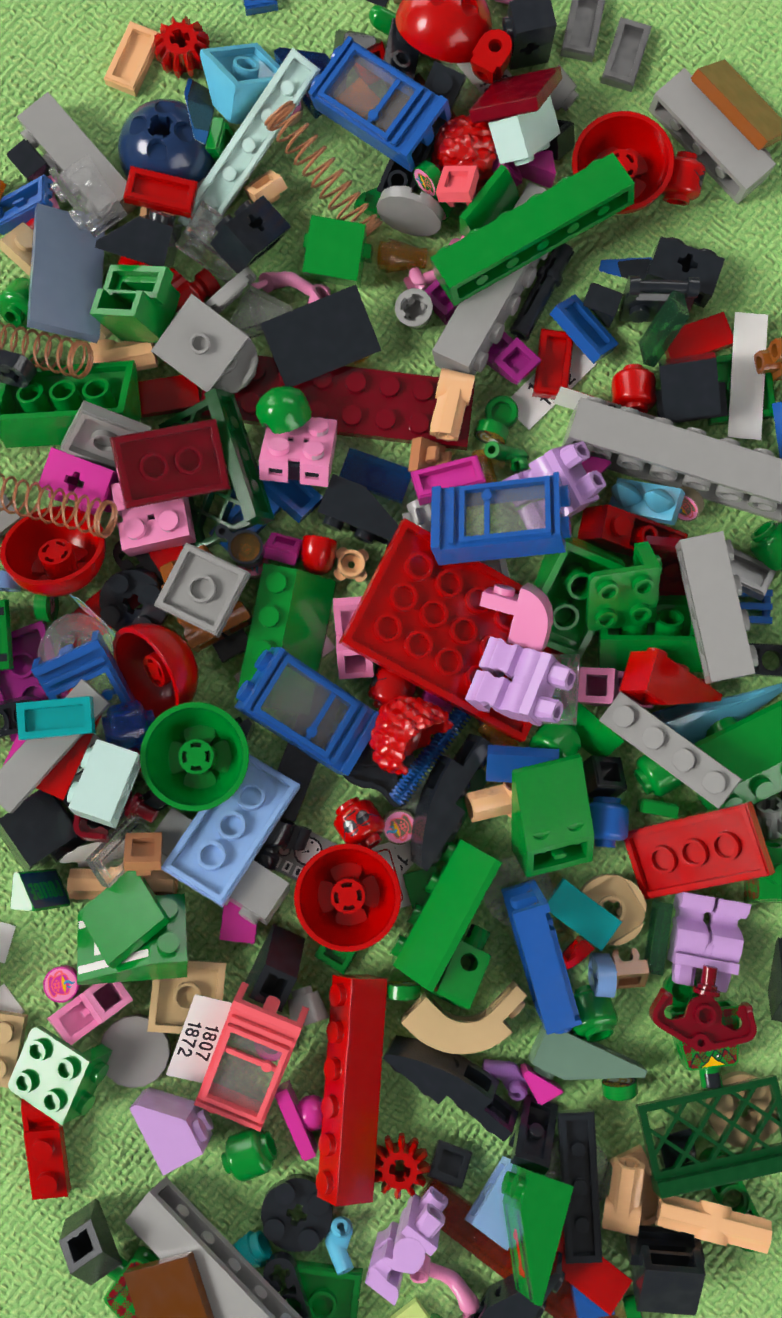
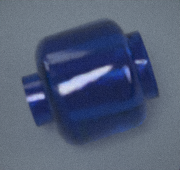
[101,700,155,749]

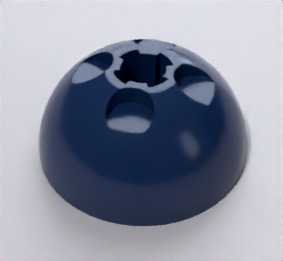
[118,99,215,183]

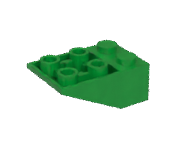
[511,754,594,878]

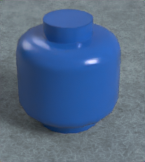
[589,797,629,848]

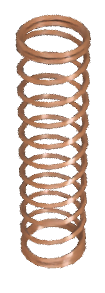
[264,100,383,237]
[0,321,94,379]
[0,473,118,538]

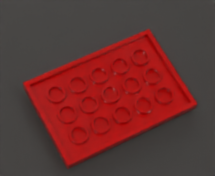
[339,518,566,742]

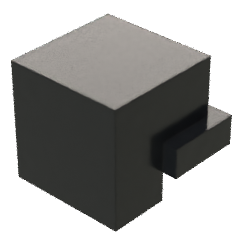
[656,352,728,423]
[0,790,87,871]
[625,1225,706,1316]

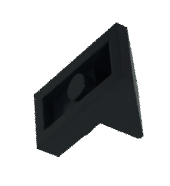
[508,1094,558,1175]

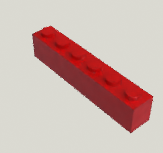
[316,974,387,1207]

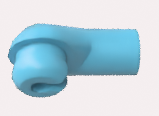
[325,1216,354,1276]

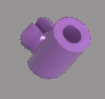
[482,1058,529,1101]

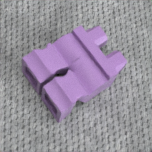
[502,441,606,530]
[465,636,576,727]
[667,892,752,993]
[365,1186,448,1306]

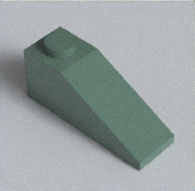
[528,1025,647,1080]

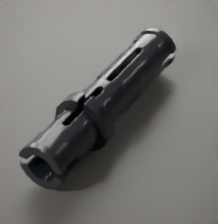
[509,243,575,341]

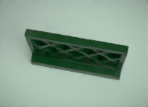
[158,388,275,548]
[636,1075,782,1199]

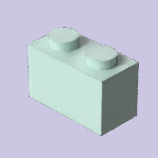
[488,96,560,166]
[67,739,141,829]

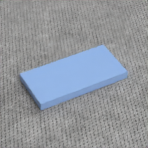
[161,754,300,908]

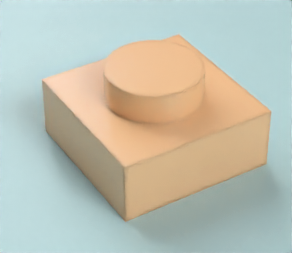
[243,169,288,204]

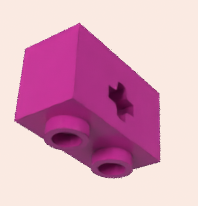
[39,447,119,515]

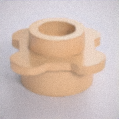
[334,547,369,583]

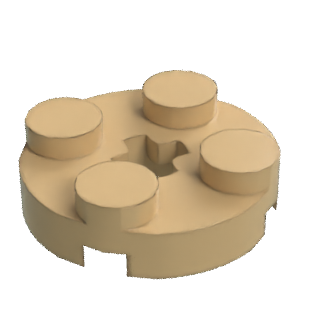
[580,874,646,946]
[705,1071,779,1147]

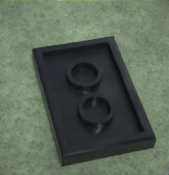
[260,284,381,387]

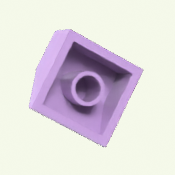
[129,1087,214,1176]

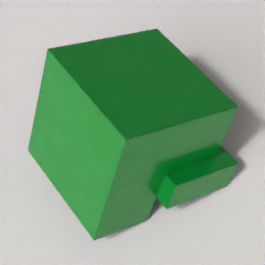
[302,215,373,288]
[90,264,181,343]

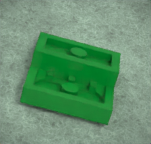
[459,164,520,237]

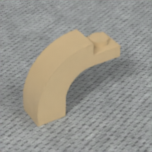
[401,980,527,1054]

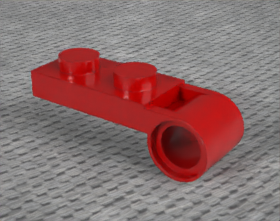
[21,1099,71,1200]

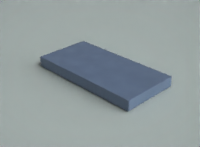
[27,203,105,343]

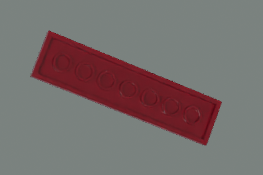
[201,355,475,451]

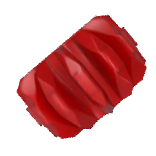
[154,16,210,79]
[374,1132,430,1199]

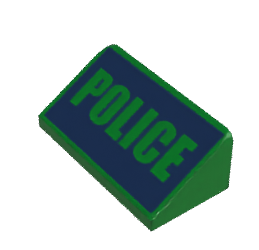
[10,869,70,911]

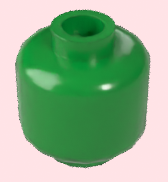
[0,277,31,329]
[750,521,782,571]
[529,720,581,759]
[633,754,684,797]
[573,985,618,1042]
[221,1128,278,1182]

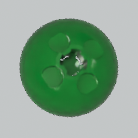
[140,702,249,811]

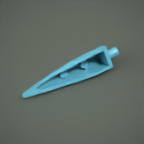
[652,683,782,744]

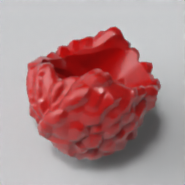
[431,115,497,195]
[369,695,453,775]

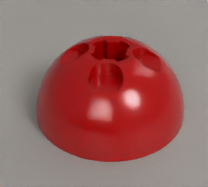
[395,0,492,63]
[572,111,674,214]
[0,506,106,597]
[113,623,199,720]
[294,844,401,952]

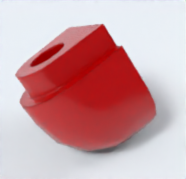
[470,29,512,84]
[301,535,338,575]

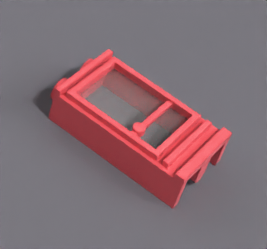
[194,981,309,1132]

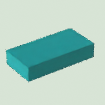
[16,696,96,740]
[547,878,622,951]

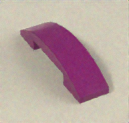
[424,279,541,385]

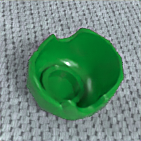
[256,386,312,434]

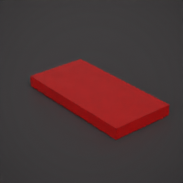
[624,801,775,899]

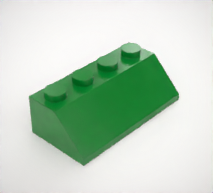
[0,360,142,448]
[235,563,337,715]
[597,595,703,672]
[694,700,782,811]
[390,837,502,993]

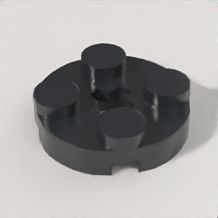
[99,567,169,631]
[261,1174,333,1252]

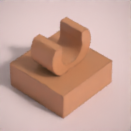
[408,437,452,472]
[123,832,163,876]
[611,948,649,989]

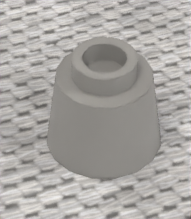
[550,65,579,111]
[395,288,433,329]
[288,985,330,1026]

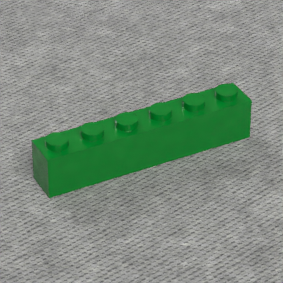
[430,152,635,306]

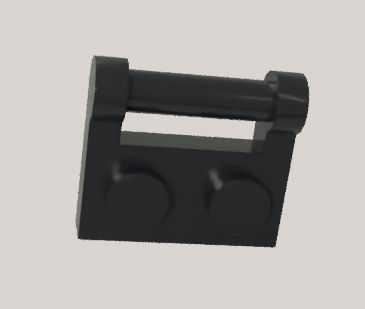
[619,276,700,324]

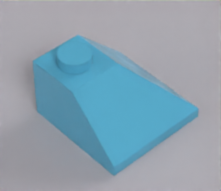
[200,43,280,124]

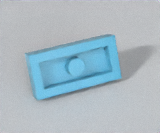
[609,478,685,526]

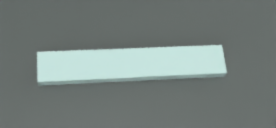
[177,48,321,242]

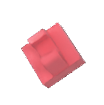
[436,166,479,207]

